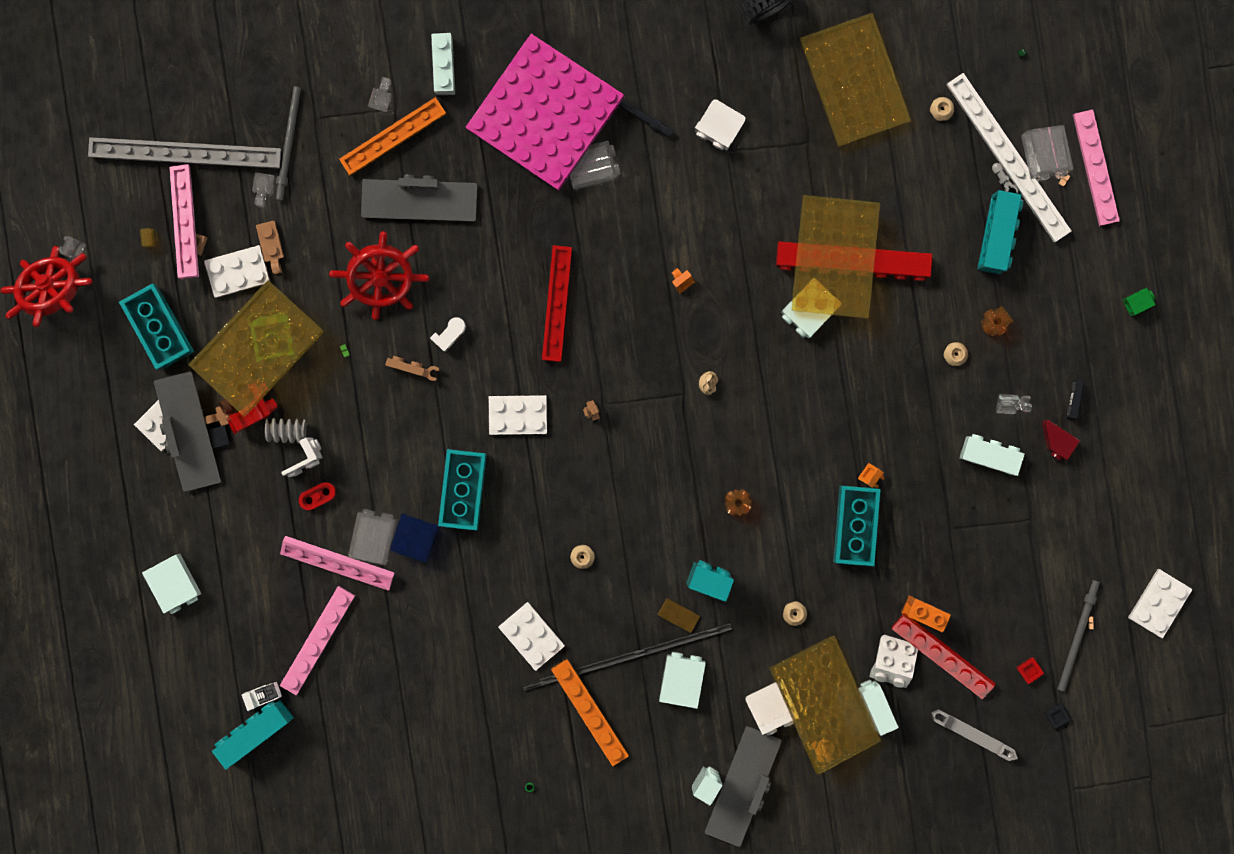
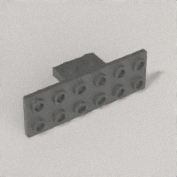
[361,175,477,222]
[154,372,221,492]
[705,726,782,847]

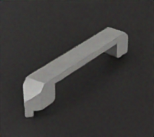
[932,709,1018,761]

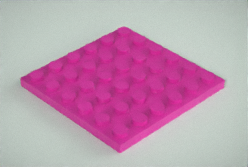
[466,34,625,191]

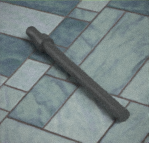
[275,86,301,201]
[1057,580,1100,692]

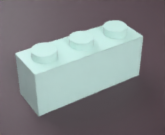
[431,33,455,95]
[959,434,1024,476]
[692,766,722,805]

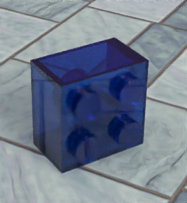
[390,513,440,562]

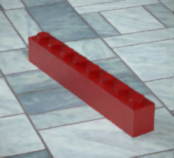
[776,242,932,281]

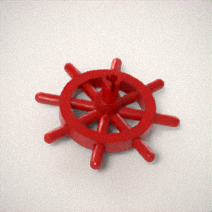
[329,231,429,320]
[0,246,93,327]

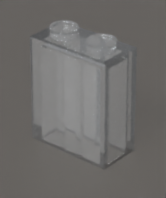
[1021,125,1074,181]
[570,141,621,192]
[348,509,397,565]

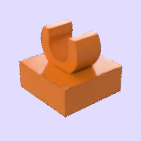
[672,268,695,294]
[858,463,885,488]

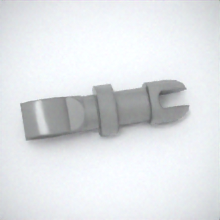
[992,163,1018,193]

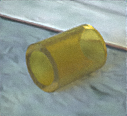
[140,228,155,247]

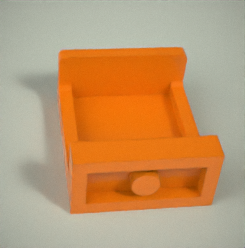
[901,596,951,632]

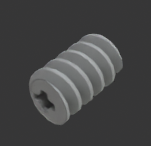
[265,418,306,443]

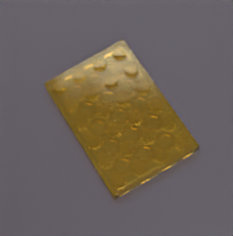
[800,13,911,147]
[791,195,880,319]
[188,280,324,417]
[769,636,881,774]

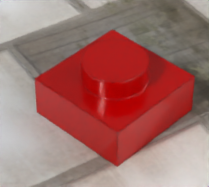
[1016,657,1044,684]

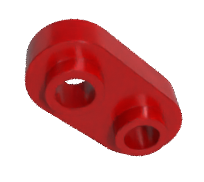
[299,482,336,510]

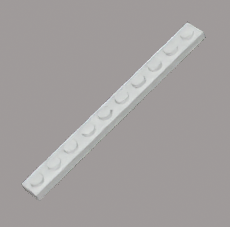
[947,73,1071,242]

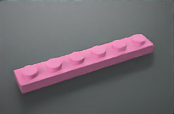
[1073,110,1119,226]
[170,165,199,279]
[280,536,394,591]
[280,586,356,695]

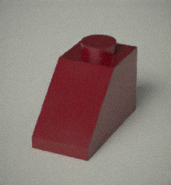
[1042,420,1080,461]

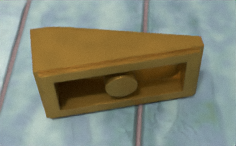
[658,598,700,633]

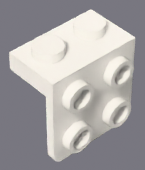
[694,100,745,151]
[281,438,323,477]
[869,635,918,688]
[746,682,797,736]

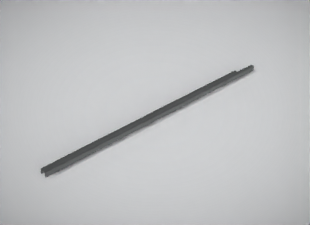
[524,624,732,690]

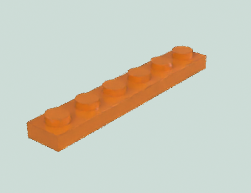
[339,97,446,176]
[551,659,629,766]

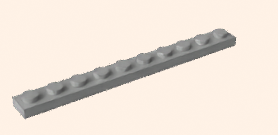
[88,137,282,169]

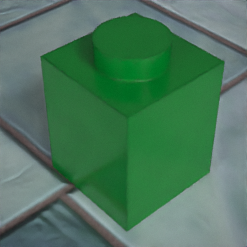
[1122,288,1155,316]

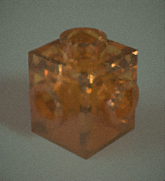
[980,306,1013,336]
[724,489,752,517]

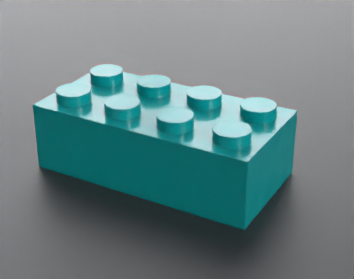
[977,190,1023,274]
[119,283,194,370]
[438,449,487,530]
[833,486,880,566]
[686,560,734,602]
[212,700,294,770]

